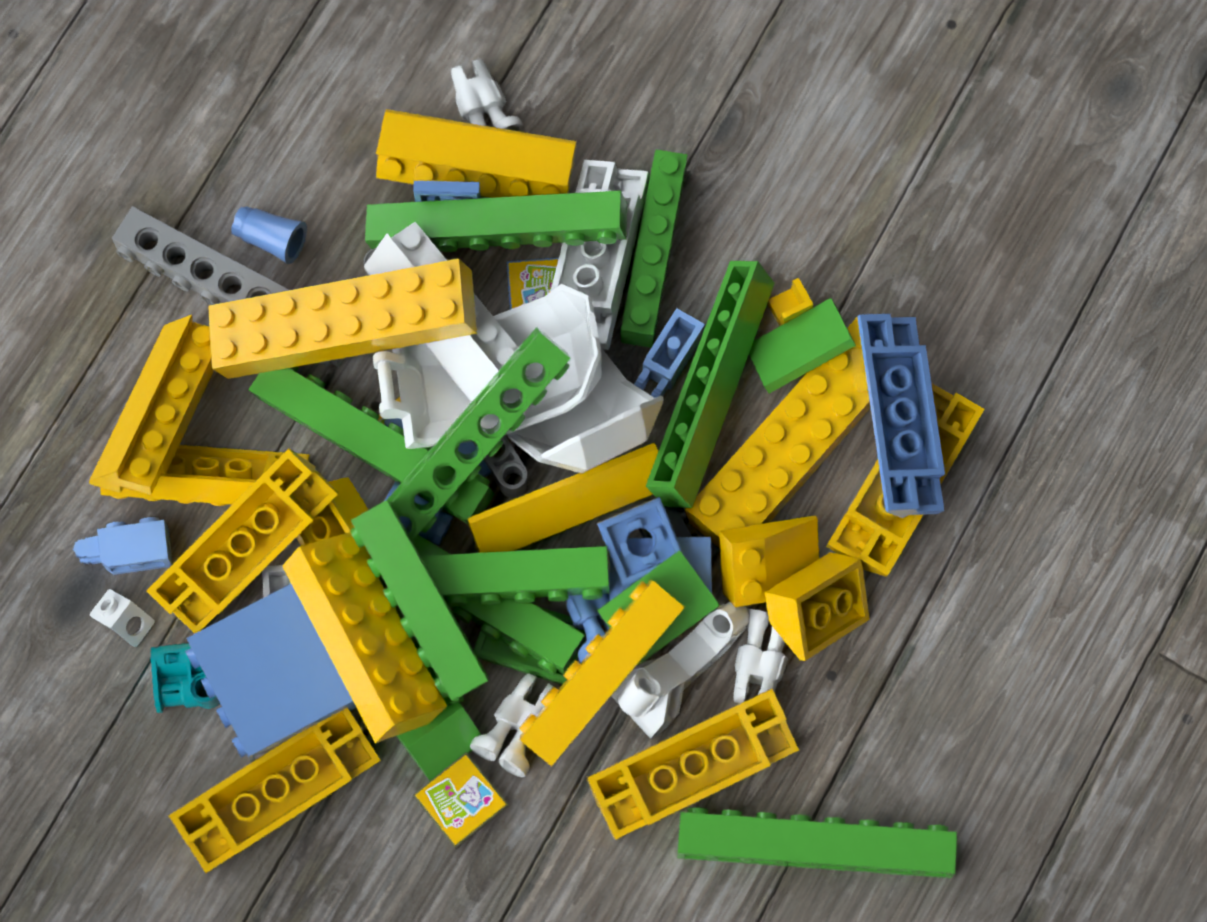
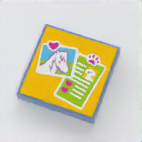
[507,258,559,310]

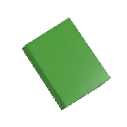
[396,702,481,781]

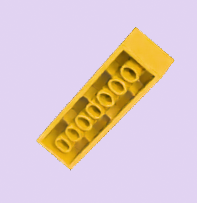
[208,259,477,379]
[685,317,871,548]

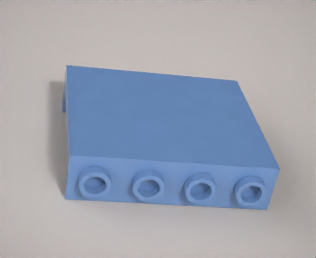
[185,584,357,762]

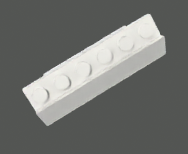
[550,159,650,350]
[364,222,531,402]

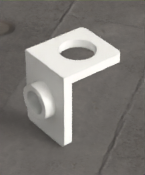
[90,589,155,647]

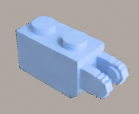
[634,308,705,398]
[73,517,173,575]

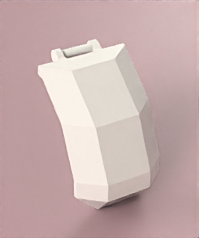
[373,284,602,449]
[507,349,664,473]

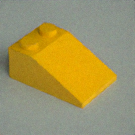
[719,516,819,607]

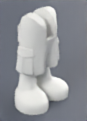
[451,58,523,132]
[734,609,788,704]
[470,673,557,777]

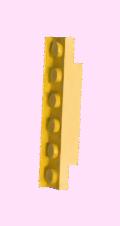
[376,109,577,198]
[89,314,214,495]
[826,383,985,577]
[467,443,658,553]
[100,445,310,506]
[146,448,339,634]
[587,688,799,840]
[169,707,381,873]

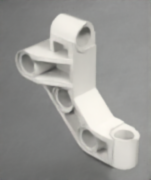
[611,602,750,739]

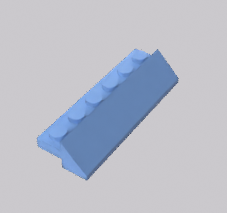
[857,314,945,518]

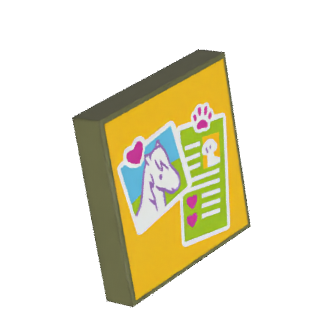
[413,753,509,850]

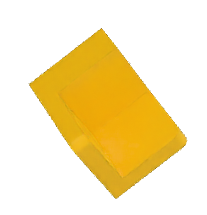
[767,278,814,326]

